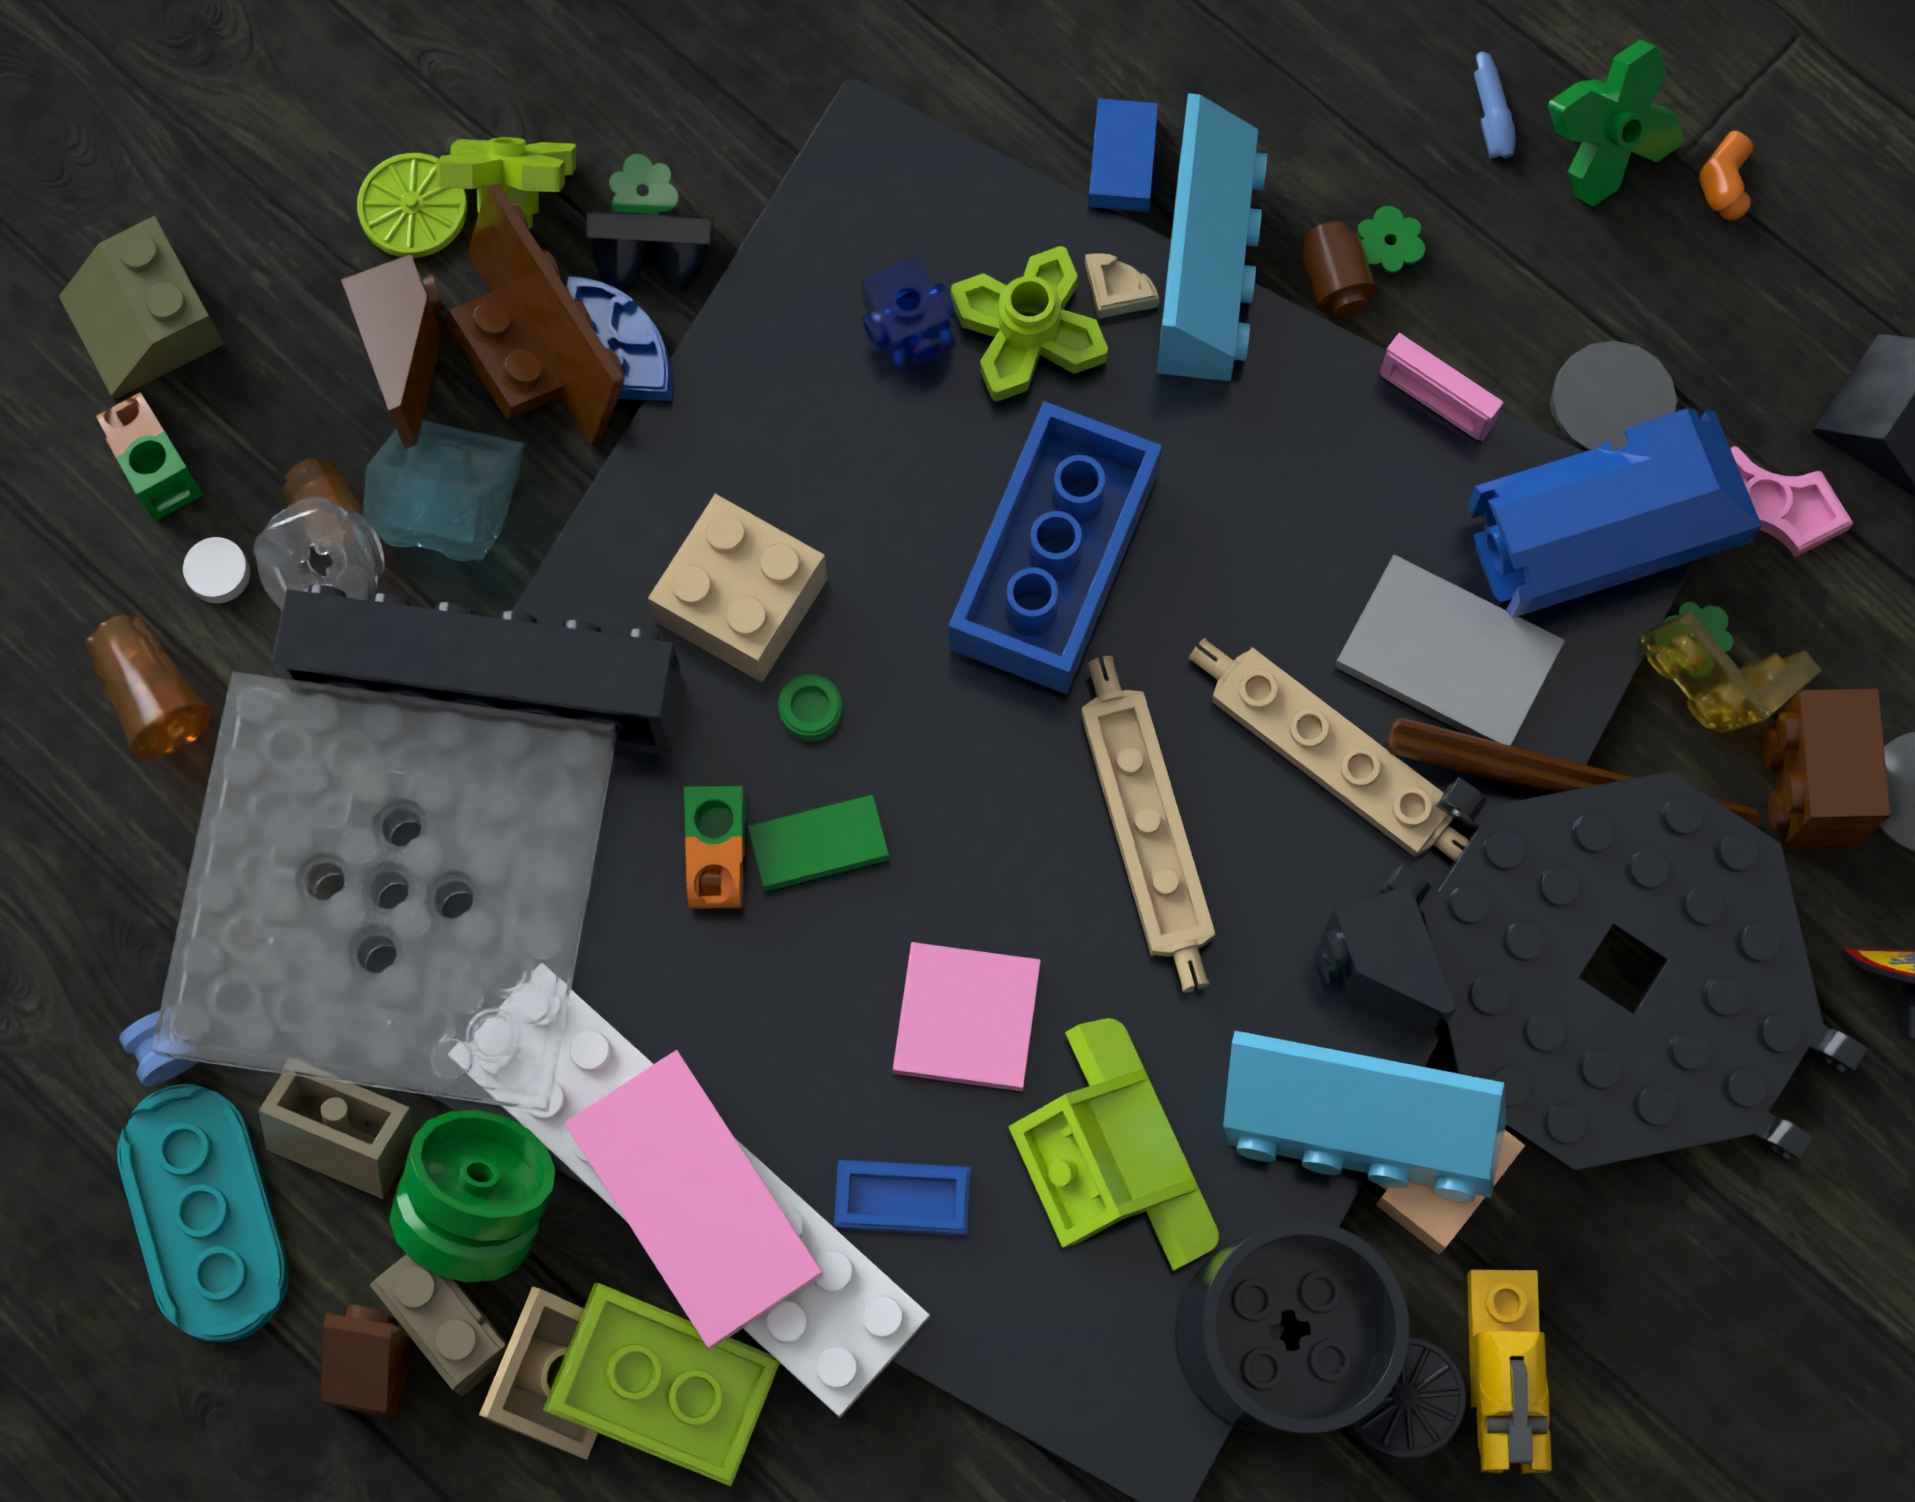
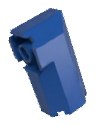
[1468,408,1762,618]

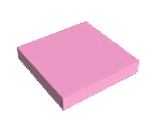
[893,942,1041,1092]

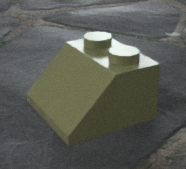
[59,216,224,400]

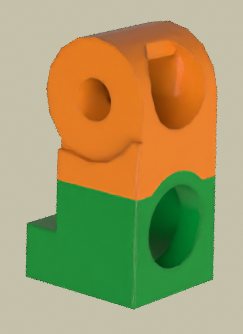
[684,786,747,909]

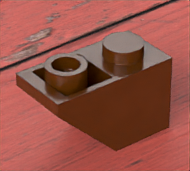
[321,1305,414,1418]

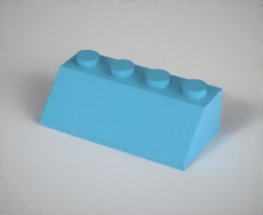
[1157,93,1268,381]
[1223,1031,1507,1202]

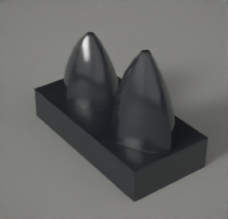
[586,210,714,294]

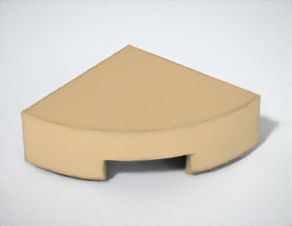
[1085,253,1159,319]

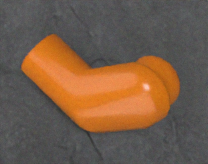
[1699,131,1754,220]

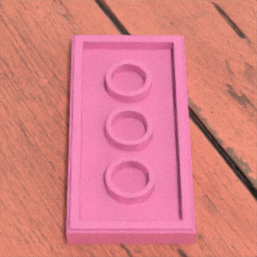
[564,1050,823,1350]

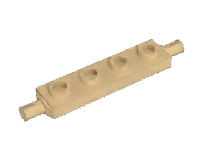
[1188,638,1468,861]
[1081,656,1215,992]

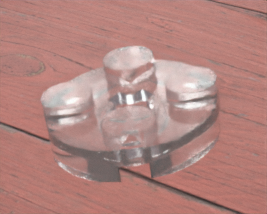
[253,497,385,613]

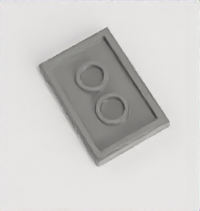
[1335,554,1565,746]

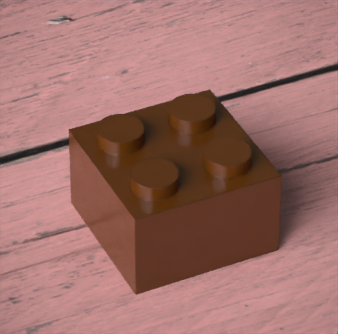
[1763,689,1891,849]

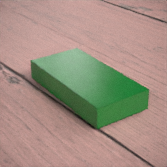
[748,794,889,892]

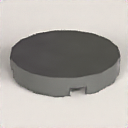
[1550,341,1677,452]

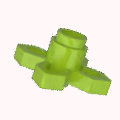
[436,137,576,229]
[951,246,1108,401]

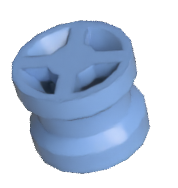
[119,1008,202,1086]

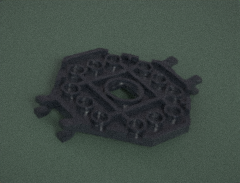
[1380,771,1868,1171]

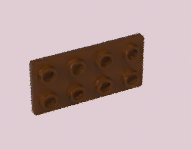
[445,184,624,445]

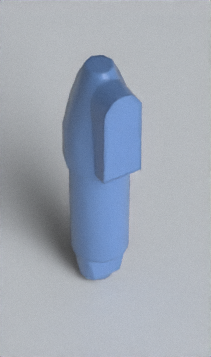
[1474,52,1516,159]

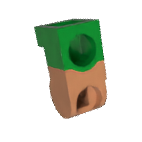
[96,392,204,522]

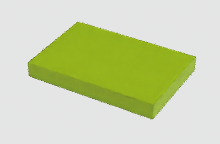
[543,1283,780,1486]

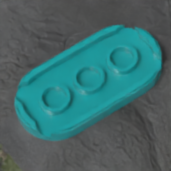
[117,1084,289,1342]

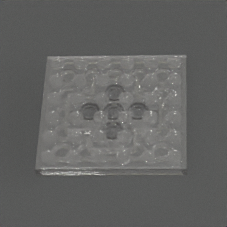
[151,672,617,1112]

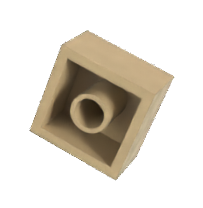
[648,494,828,683]

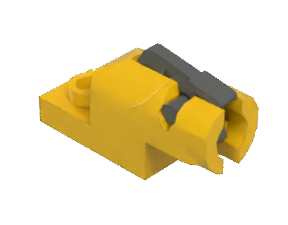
[1467,1270,1552,1474]

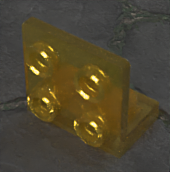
[1640,612,1821,735]

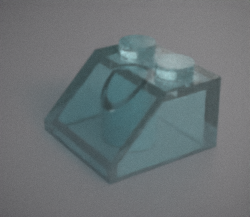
[361,421,524,561]

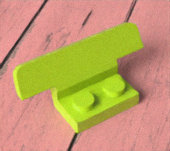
[1008,1018,1219,1271]

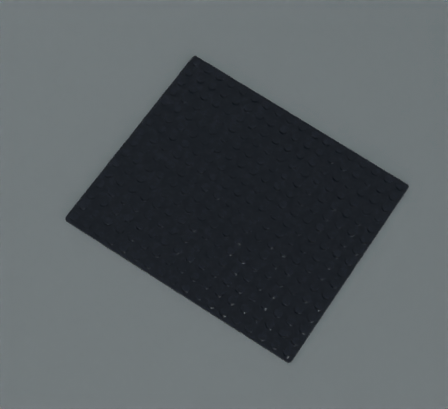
[271,79,1695,1502]

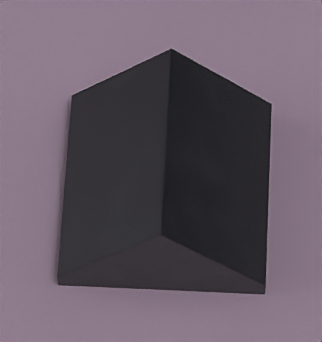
[1812,334,1915,497]

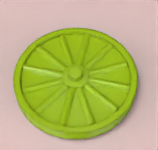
[357,153,468,258]

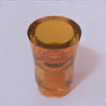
[85,614,212,759]

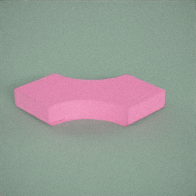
[1730,446,1853,557]

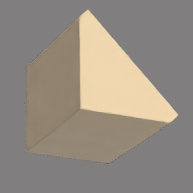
[479,1286,598,1460]

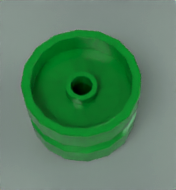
[389,1110,556,1282]

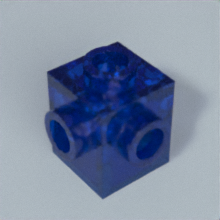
[862,255,957,367]

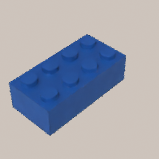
[948,401,1162,694]

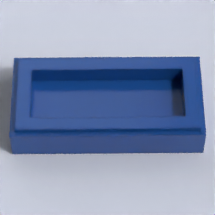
[1088,98,1158,212]
[834,1160,971,1236]

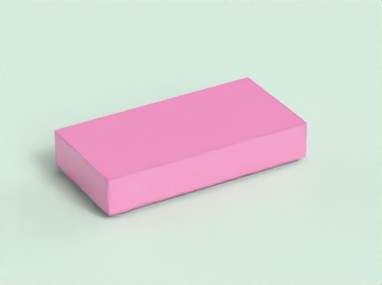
[1380,333,1503,441]

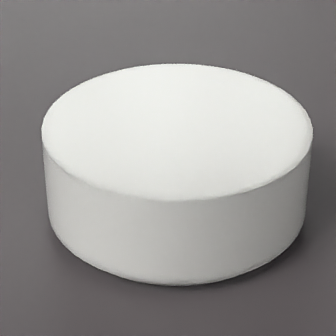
[183,537,250,603]

